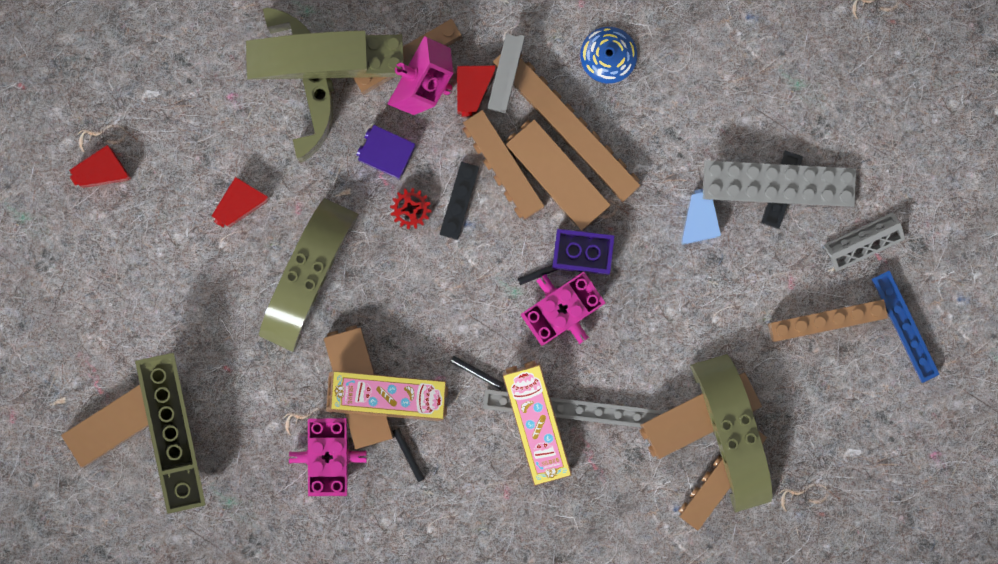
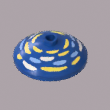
[580,27,637,84]

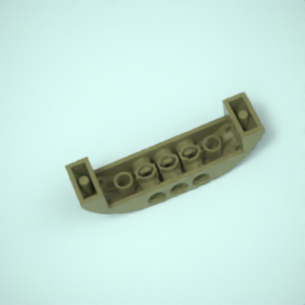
[263,8,334,162]
[259,198,359,352]
[690,354,772,513]

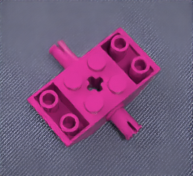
[388,36,453,115]
[520,272,605,346]
[289,418,367,496]

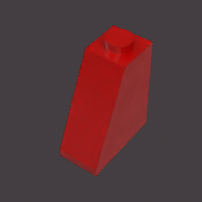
[457,66,495,117]
[69,145,131,188]
[211,177,270,228]

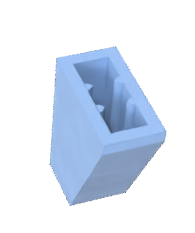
[681,189,721,245]

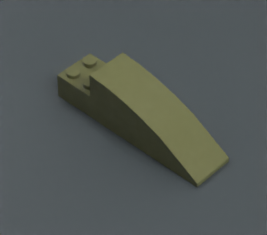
[246,31,403,80]
[135,352,206,514]

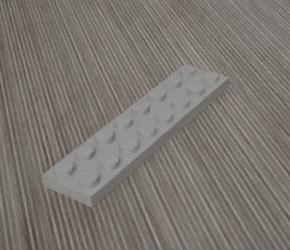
[703,160,856,207]

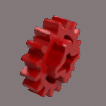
[390,188,431,230]

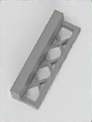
[488,34,525,113]
[824,212,905,272]

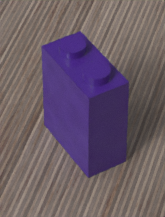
[356,125,416,180]

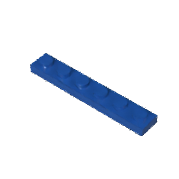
[871,271,940,383]

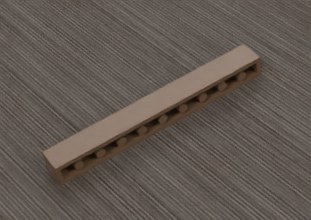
[493,54,641,203]

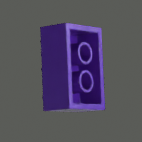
[552,229,614,275]

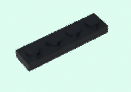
[760,150,803,229]
[439,162,479,240]

